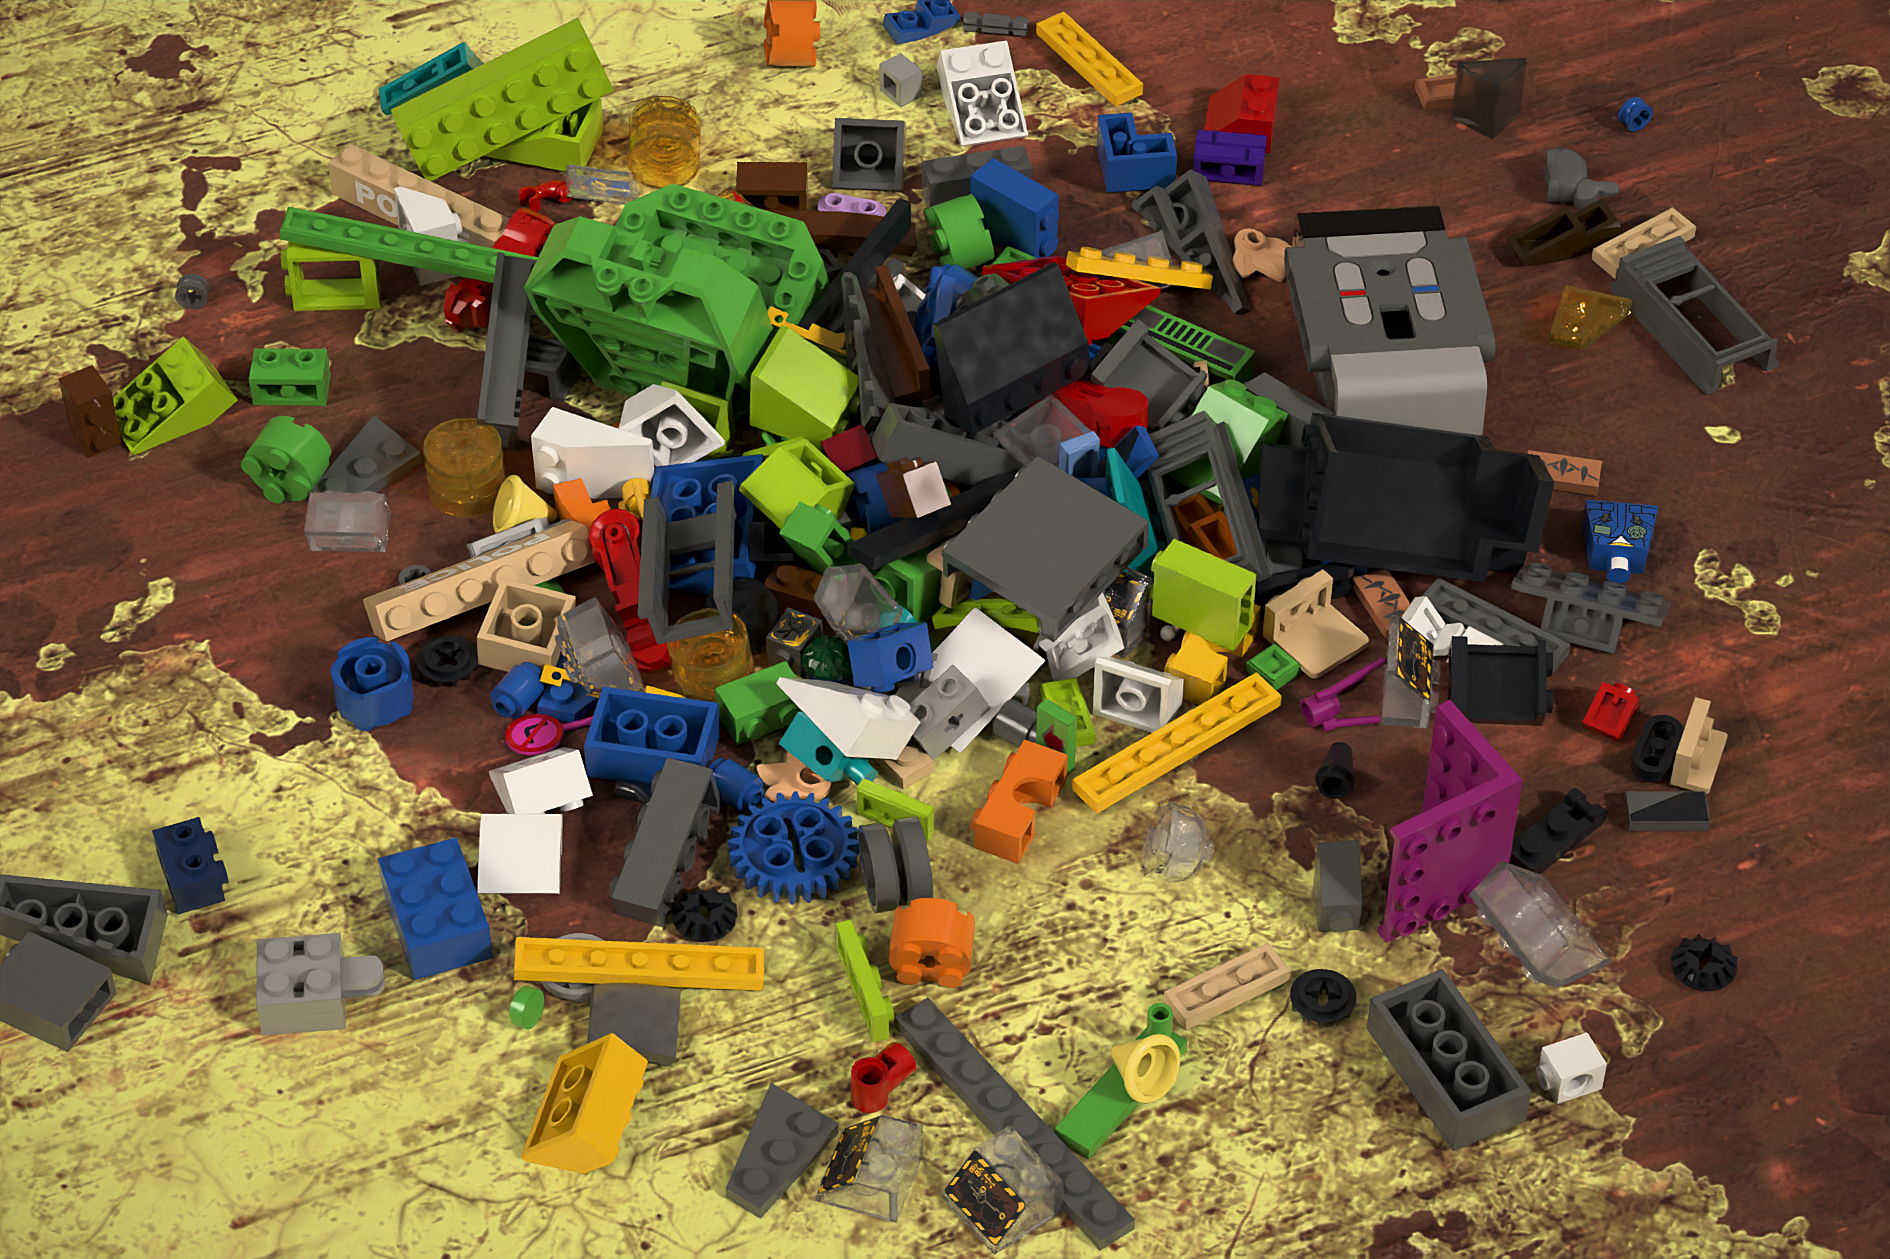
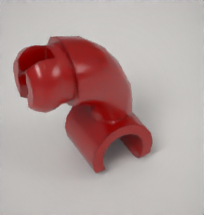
[519,180,574,212]

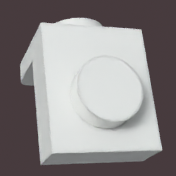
[1397,596,1466,656]

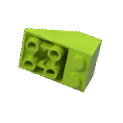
[484,99,604,175]
[113,336,238,455]

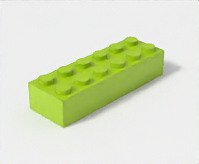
[391,18,614,181]

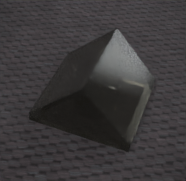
[1451,58,1527,139]

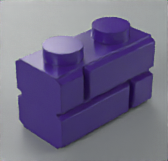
[1193,130,1267,186]

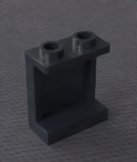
[1448,636,1553,726]

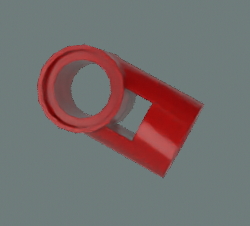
[850,1042,917,1113]

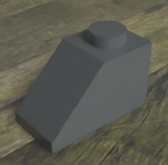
[1312,840,1362,932]

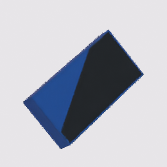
[1098,426,1159,479]

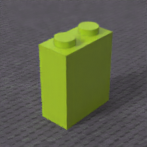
[1150,539,1256,651]

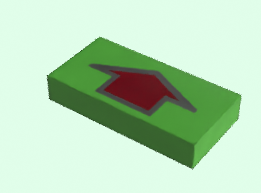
[1036,699,1077,776]

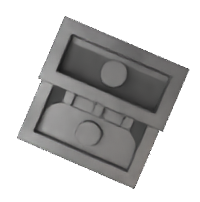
[587,983,681,1067]

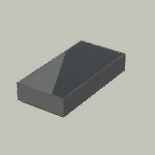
[1624,791,1710,831]

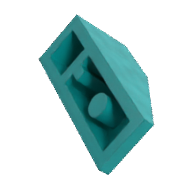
[379,42,484,115]

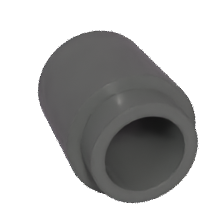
[991,699,1037,747]

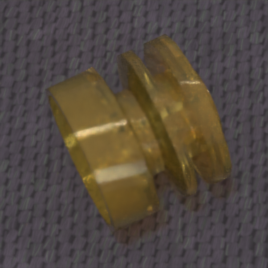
[627,96,701,189]
[423,418,506,518]
[667,608,755,703]

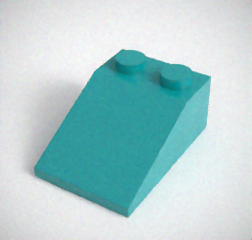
[1106,448,1165,581]

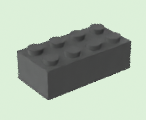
[1367,969,1531,1151]

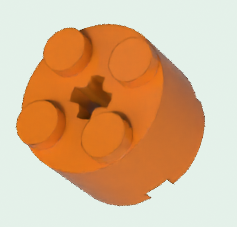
[764,0,820,67]
[889,898,975,988]

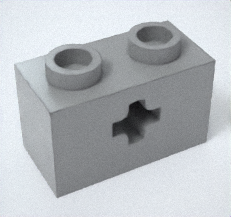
[909,665,991,760]

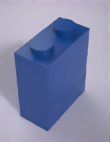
[970,158,1059,258]

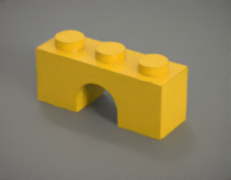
[1164,604,1261,705]

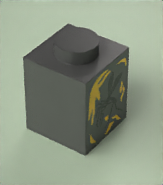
[766,608,823,676]

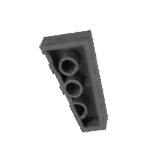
[871,403,1030,487]

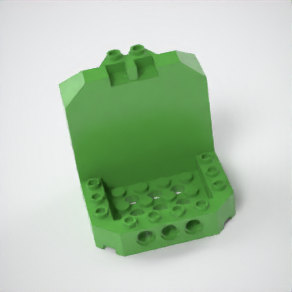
[524,183,830,422]

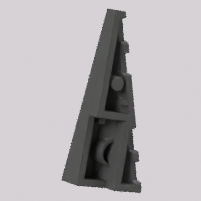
[1131,169,1251,315]
[841,272,896,446]

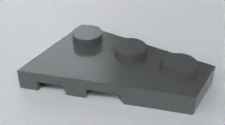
[311,416,422,519]
[726,1083,839,1219]

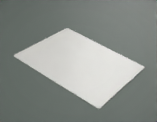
[894,608,1045,753]

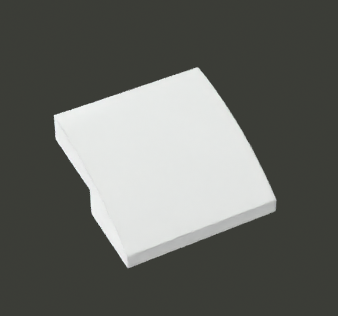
[1036,592,1124,681]
[477,814,563,894]

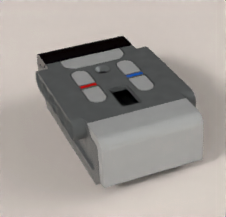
[1284,205,1495,435]

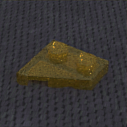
[1549,285,1633,350]

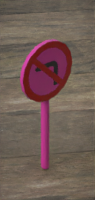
[505,714,593,755]

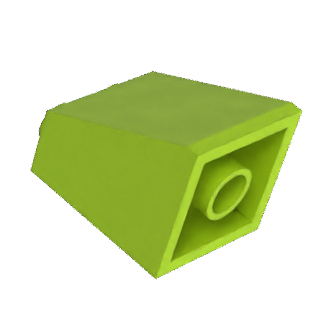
[750,325,861,450]

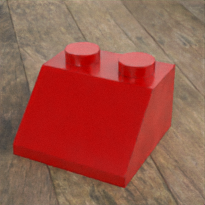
[1204,74,1280,153]

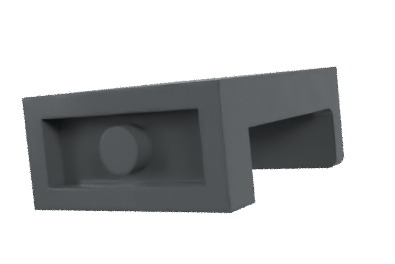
[1090,319,1208,433]

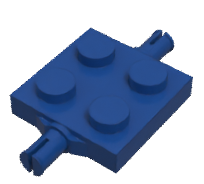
[914,266,958,368]

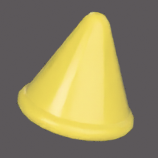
[493,475,558,533]
[1111,1034,1180,1104]

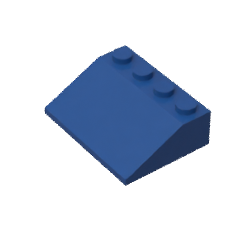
[650,454,769,596]

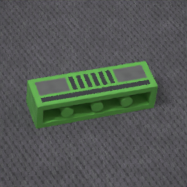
[1107,305,1255,386]

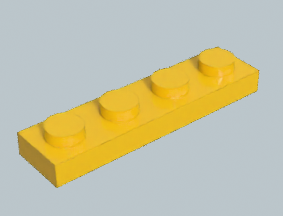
[1036,11,1143,107]
[1066,247,1213,290]

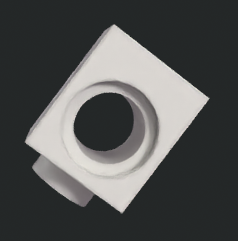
[1536,1033,1607,1104]

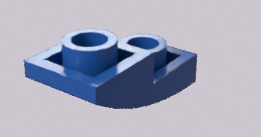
[882,0,961,44]

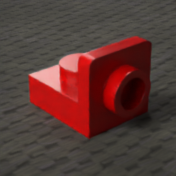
[1582,682,1641,742]

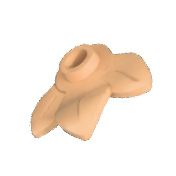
[1232,229,1292,282]
[757,751,832,803]

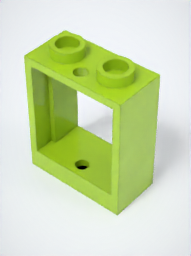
[281,241,382,311]

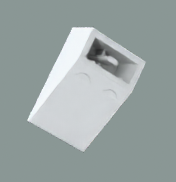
[936,41,1028,147]

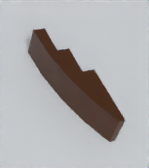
[776,211,917,258]

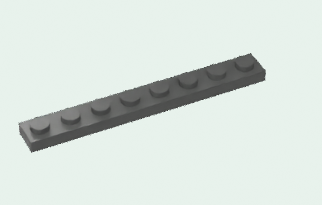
[894,997,1135,1251]

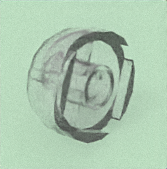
[1141,800,1214,883]

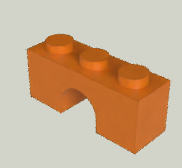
[970,739,1068,864]

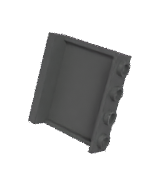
[942,456,1149,642]

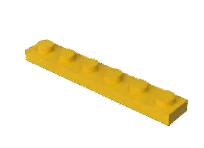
[1072,672,1281,814]
[514,937,764,991]

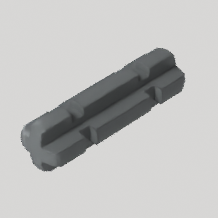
[963,11,1029,37]

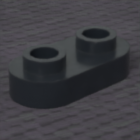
[1631,715,1684,782]

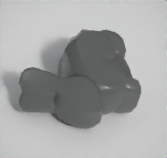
[1543,147,1619,210]

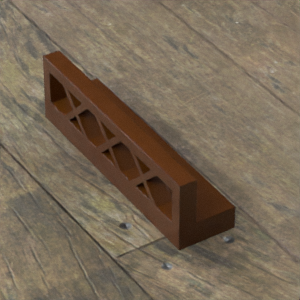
[861,264,931,405]

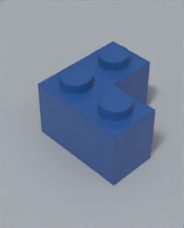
[1097,112,1177,192]

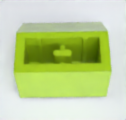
[739,439,855,530]

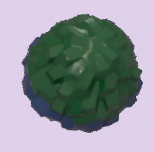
[800,635,854,686]

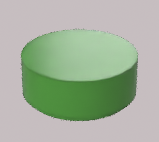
[509,985,544,1030]

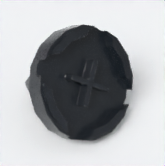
[703,576,780,654]

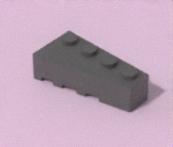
[609,757,722,927]
[0,874,168,986]

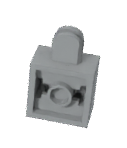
[256,933,385,1036]

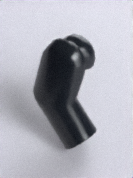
[615,778,653,812]

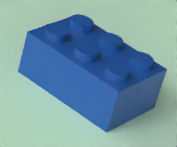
[584,687,720,785]
[378,837,493,980]

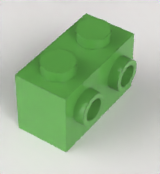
[249,348,331,406]
[779,502,854,580]
[715,661,803,745]

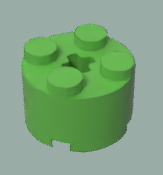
[923,194,994,270]
[241,416,331,504]

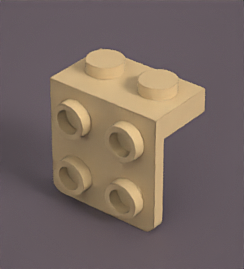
[1262,569,1369,679]

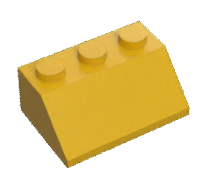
[521,1033,648,1174]

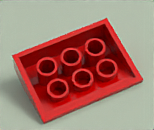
[982,255,1161,345]

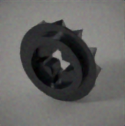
[416,635,478,687]
[672,885,738,942]
[1671,933,1738,991]
[1290,969,1357,1027]

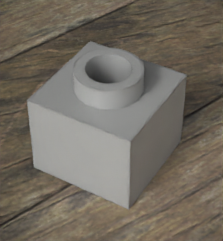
[879,53,923,108]

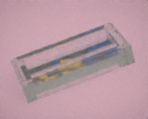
[565,164,638,205]

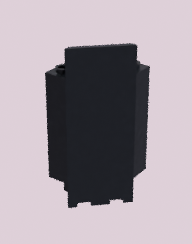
[1257,412,1554,582]

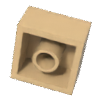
[477,578,576,672]

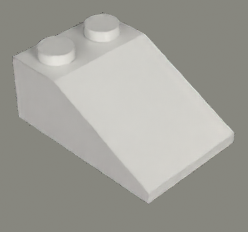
[531,407,655,499]
[776,677,920,760]

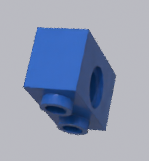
[847,622,934,692]

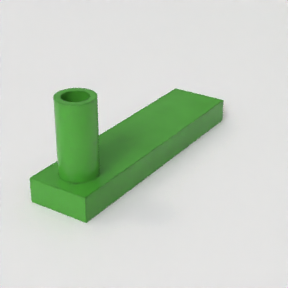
[1054,1003,1187,1160]

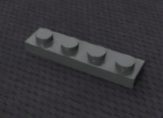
[1422,578,1571,678]

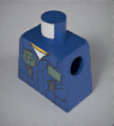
[1581,500,1658,583]

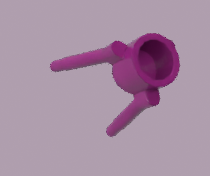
[1300,657,1387,732]

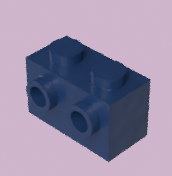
[152,817,229,915]

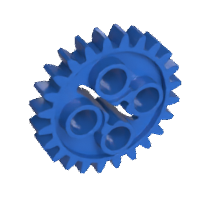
[728,791,859,905]

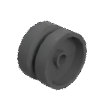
[858,816,933,914]

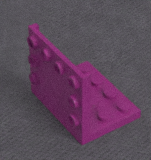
[1377,700,1523,943]

